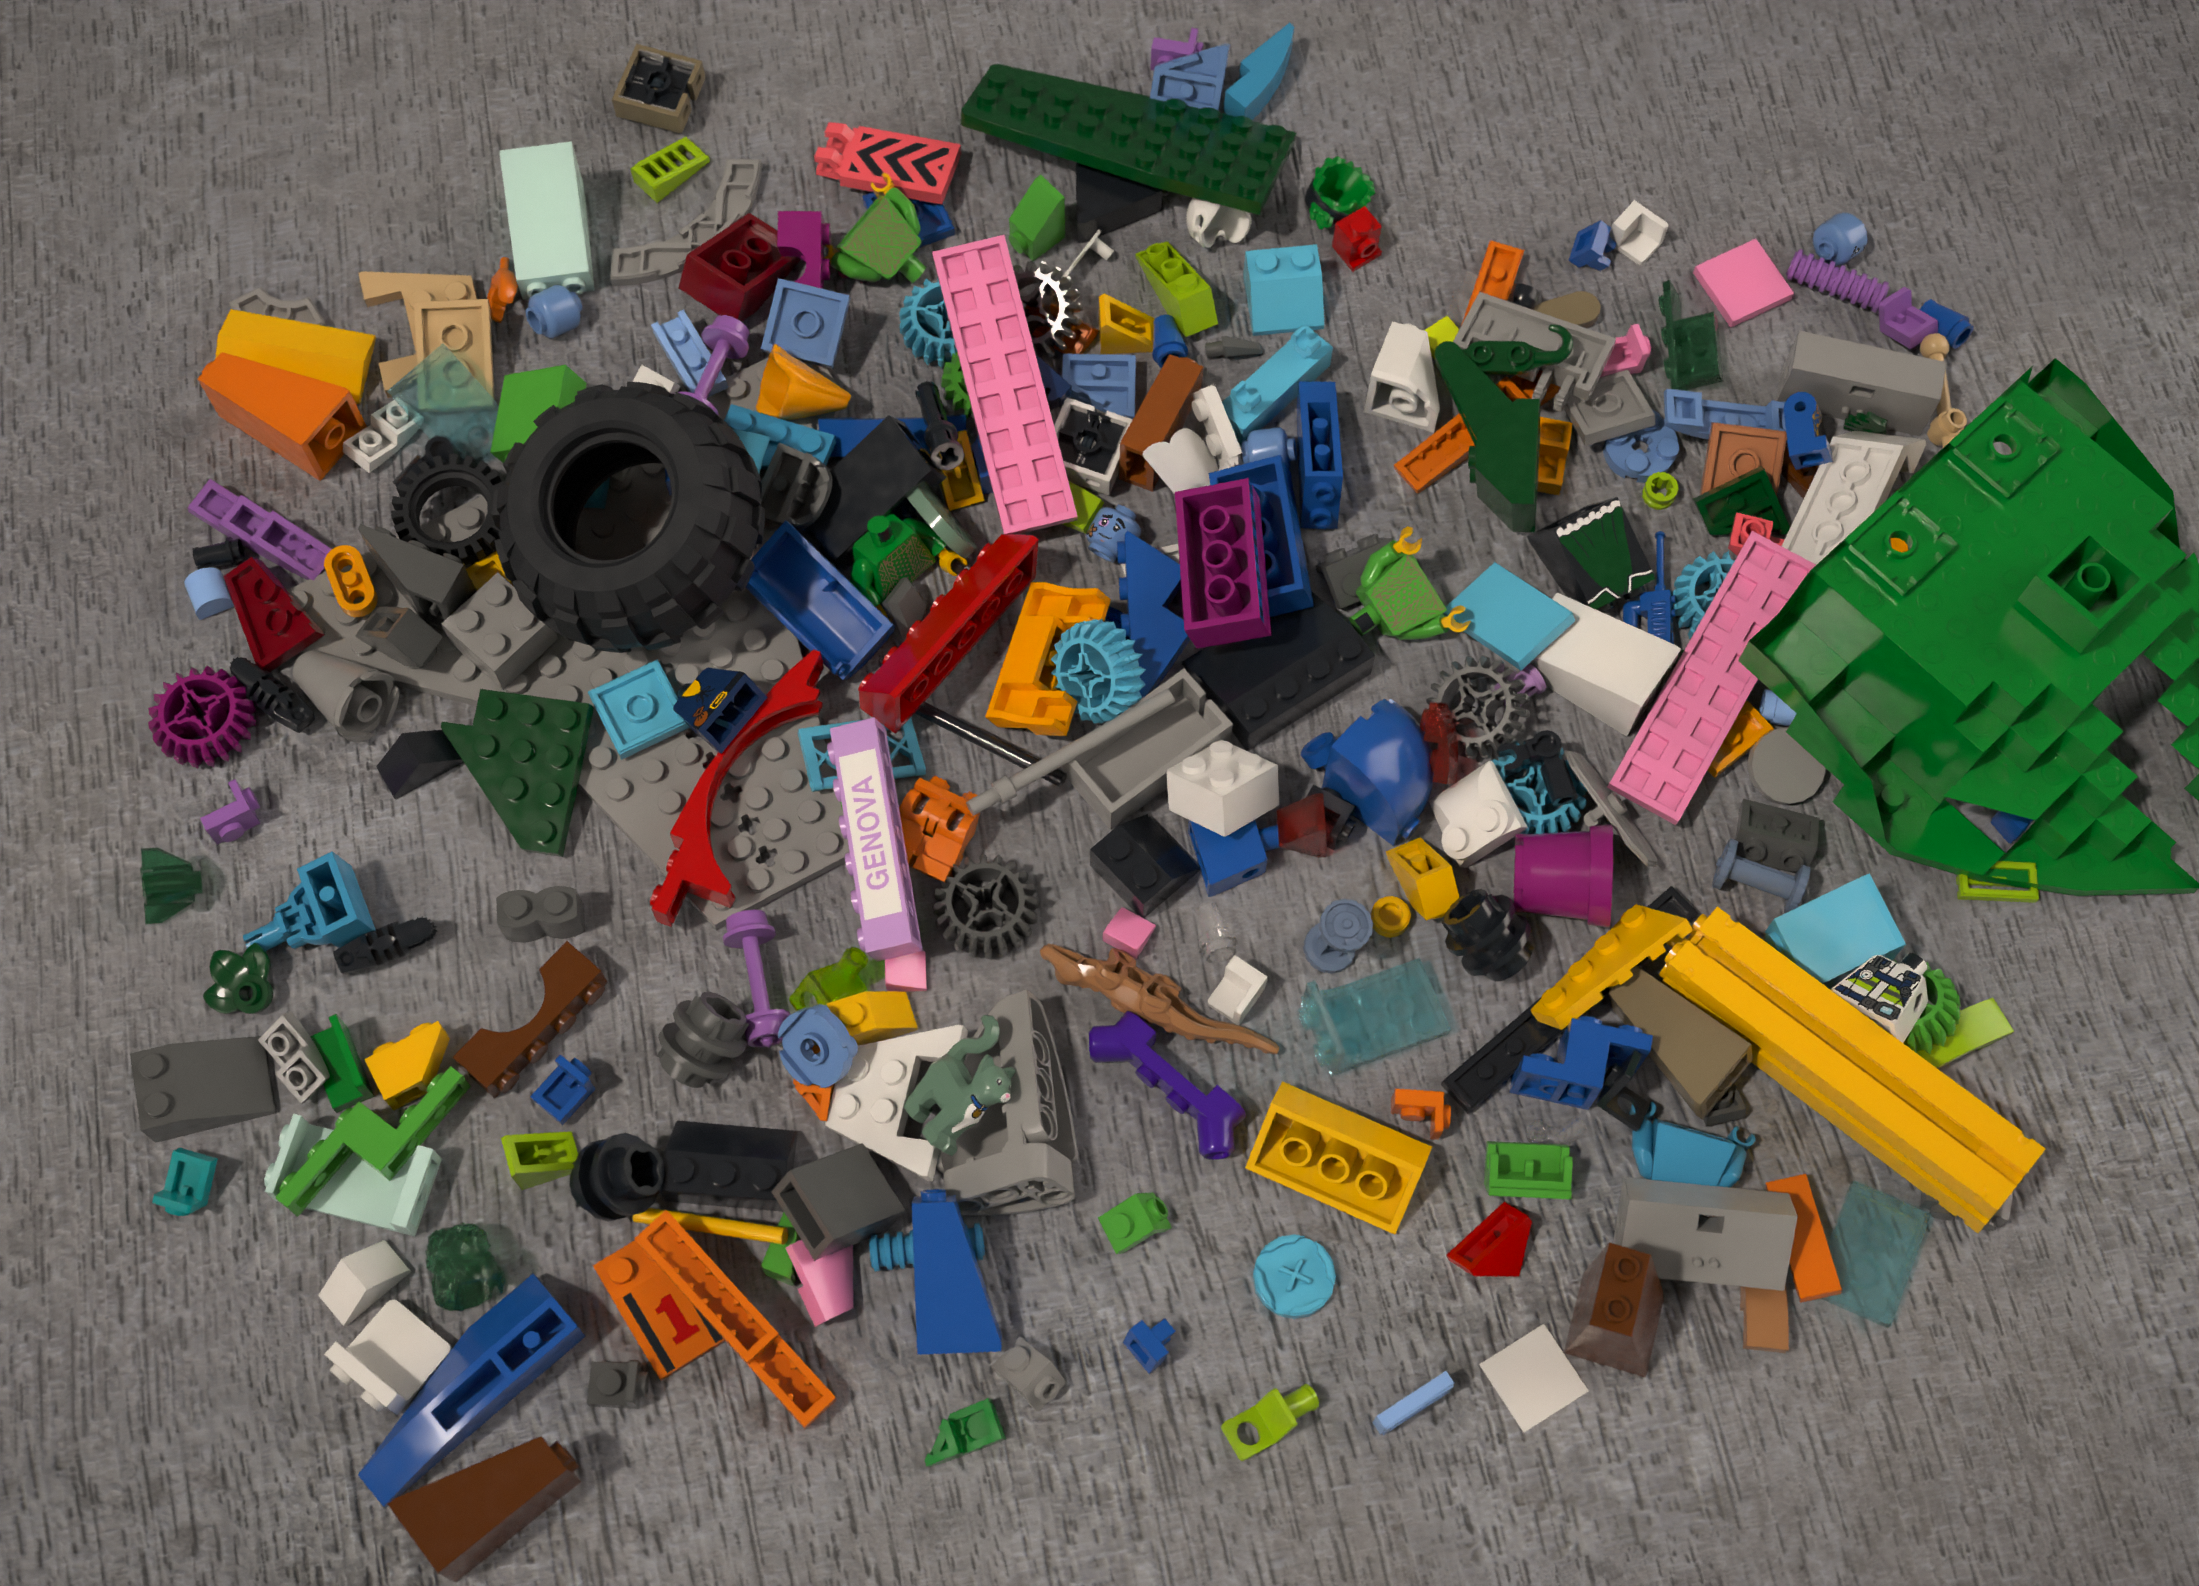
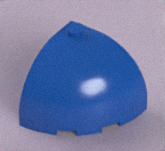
[1322,698,1434,846]

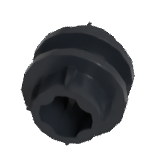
[1442,889,1535,982]
[569,1133,665,1222]

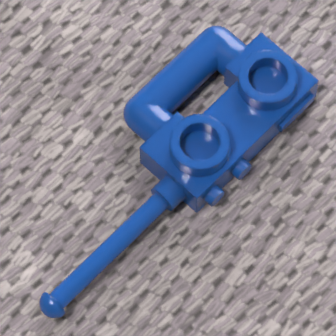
[1623,531,1676,644]

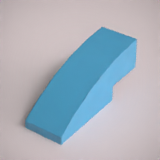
[1224,22,1295,120]

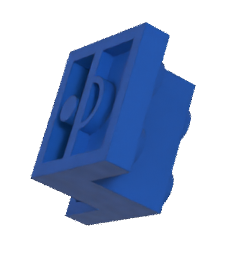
[1509,1016,1653,1110]

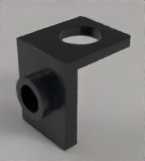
[1596,1050,1650,1132]

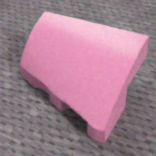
[785,1240,854,1327]

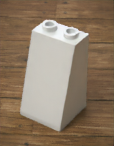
[1530,593,1681,737]

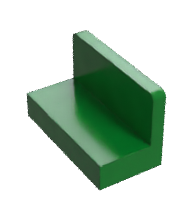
[310,1014,375,1113]

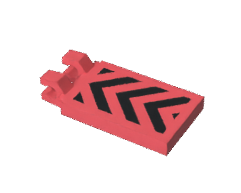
[814,122,961,204]

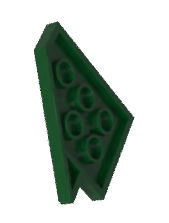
[441,689,594,857]

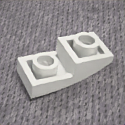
[343,398,424,473]

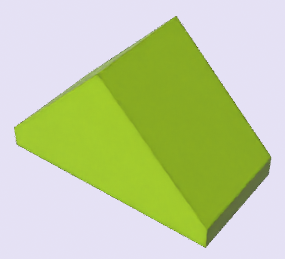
[501,1131,578,1190]

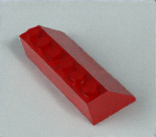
[858,534,1039,734]

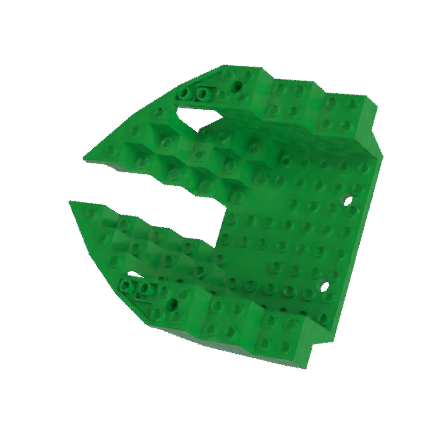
[1738,358,2199,896]

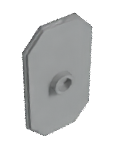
[1564,750,1658,867]

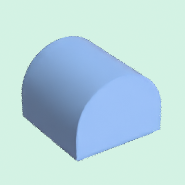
[184,567,234,620]

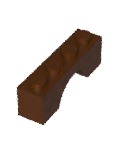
[453,941,608,1099]

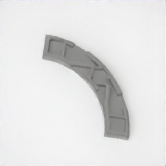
[610,159,763,286]

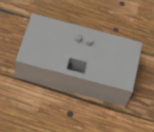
[1776,331,1946,436]
[1613,1177,1798,1291]

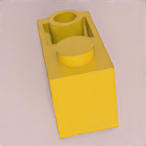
[364,1021,450,1111]

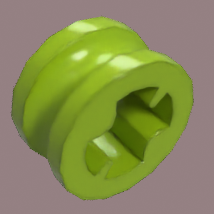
[1642,472,1678,510]

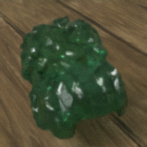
[425,1222,506,1311]

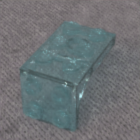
[1298,958,1451,1077]

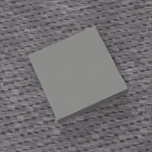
[1564,370,1655,446]

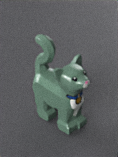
[904,1015,1016,1156]

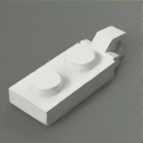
[1192,384,1243,470]

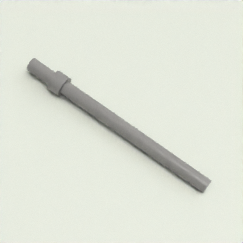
[966,689,1175,816]

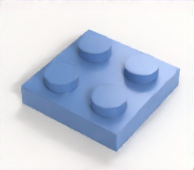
[761,278,851,369]

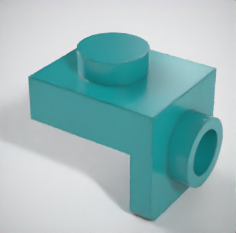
[152,1148,218,1216]

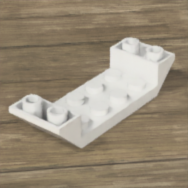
[1782,431,1926,565]

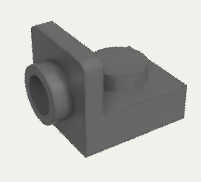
[586,1360,649,1409]

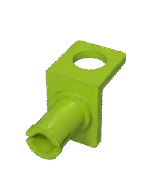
[1221,1384,1319,1461]

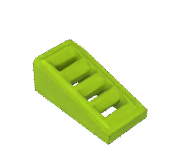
[630,136,710,203]

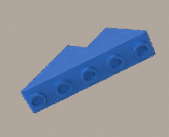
[1117,531,1191,702]

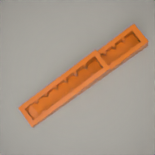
[1394,370,1561,494]
[634,1210,836,1429]

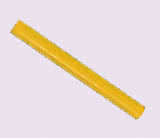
[632,1208,788,1245]

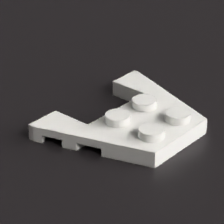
[825,1025,968,1181]

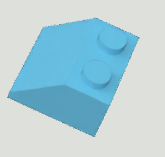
[1243,244,1324,336]

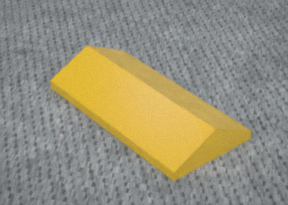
[215,309,376,404]

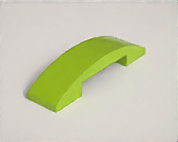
[1917,998,2014,1069]

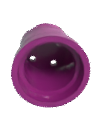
[1514,824,1613,927]

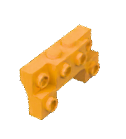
[985,582,1111,736]

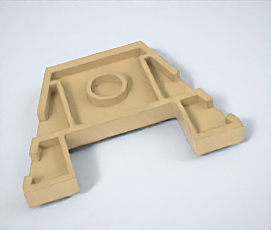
[358,271,478,398]

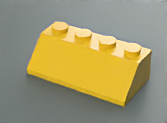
[1245,1081,1432,1235]

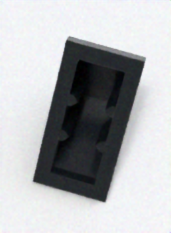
[376,730,464,800]

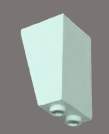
[499,141,595,300]

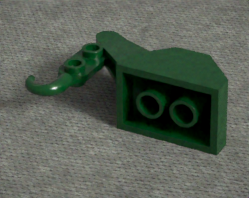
[1435,324,1574,533]

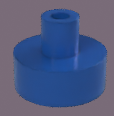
[1301,732,1337,770]

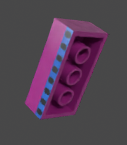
[1175,478,1271,648]

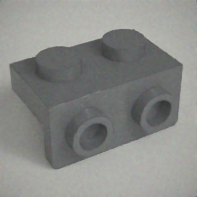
[1315,534,1393,609]

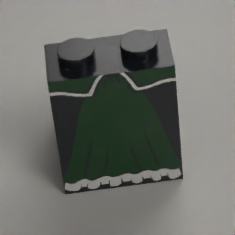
[1527,497,1656,613]

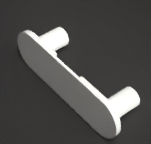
[1052,230,1114,302]

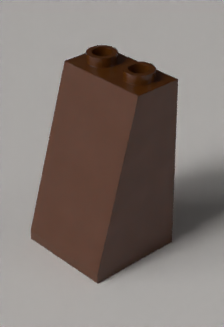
[1564,1242,1664,1377]
[388,1436,581,1582]

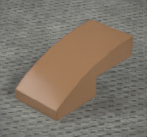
[1740,1284,1789,1353]

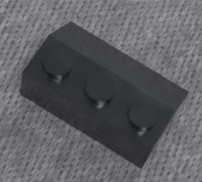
[661,1120,798,1212]

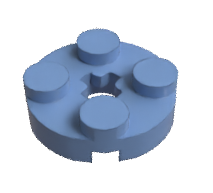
[1603,409,1679,483]
[778,1004,858,1088]

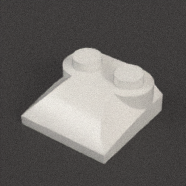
[1429,761,1528,868]

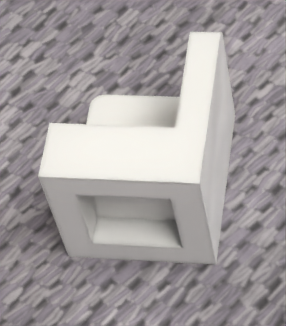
[1609,200,1668,265]
[1207,955,1268,1025]

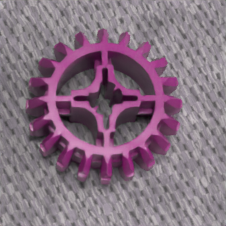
[148,666,256,769]

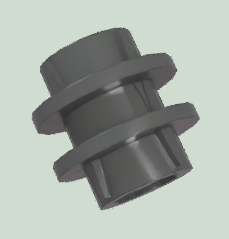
[657,992,749,1088]

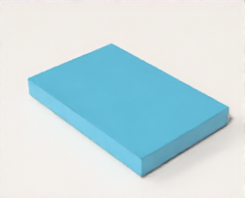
[1443,562,1575,670]

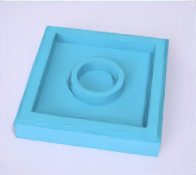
[588,659,690,760]

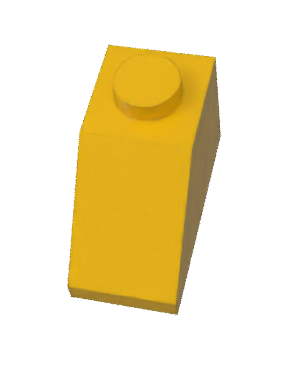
[1385,837,1460,921]
[827,991,918,1046]

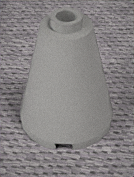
[293,650,400,743]

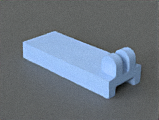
[651,309,728,397]

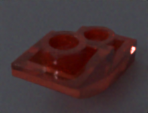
[1420,702,1459,784]

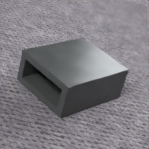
[772,1143,905,1261]

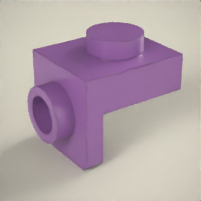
[1150,28,1203,71]
[1879,287,1938,349]
[200,779,260,845]

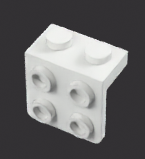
[324,1300,452,1415]

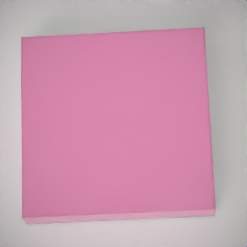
[1693,239,1794,328]

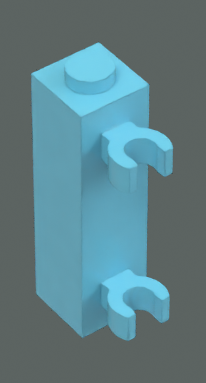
[1222,325,1333,448]

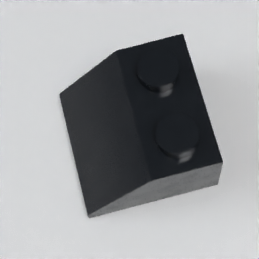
[1090,814,1200,918]

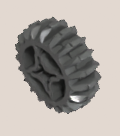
[1013,261,1083,358]
[1426,655,1530,759]
[932,853,1039,960]

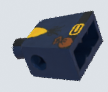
[673,667,767,754]

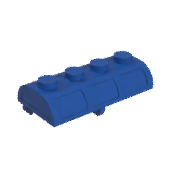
[745,520,895,680]

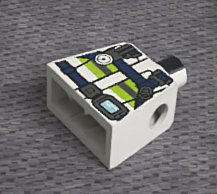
[1831,953,1928,1043]

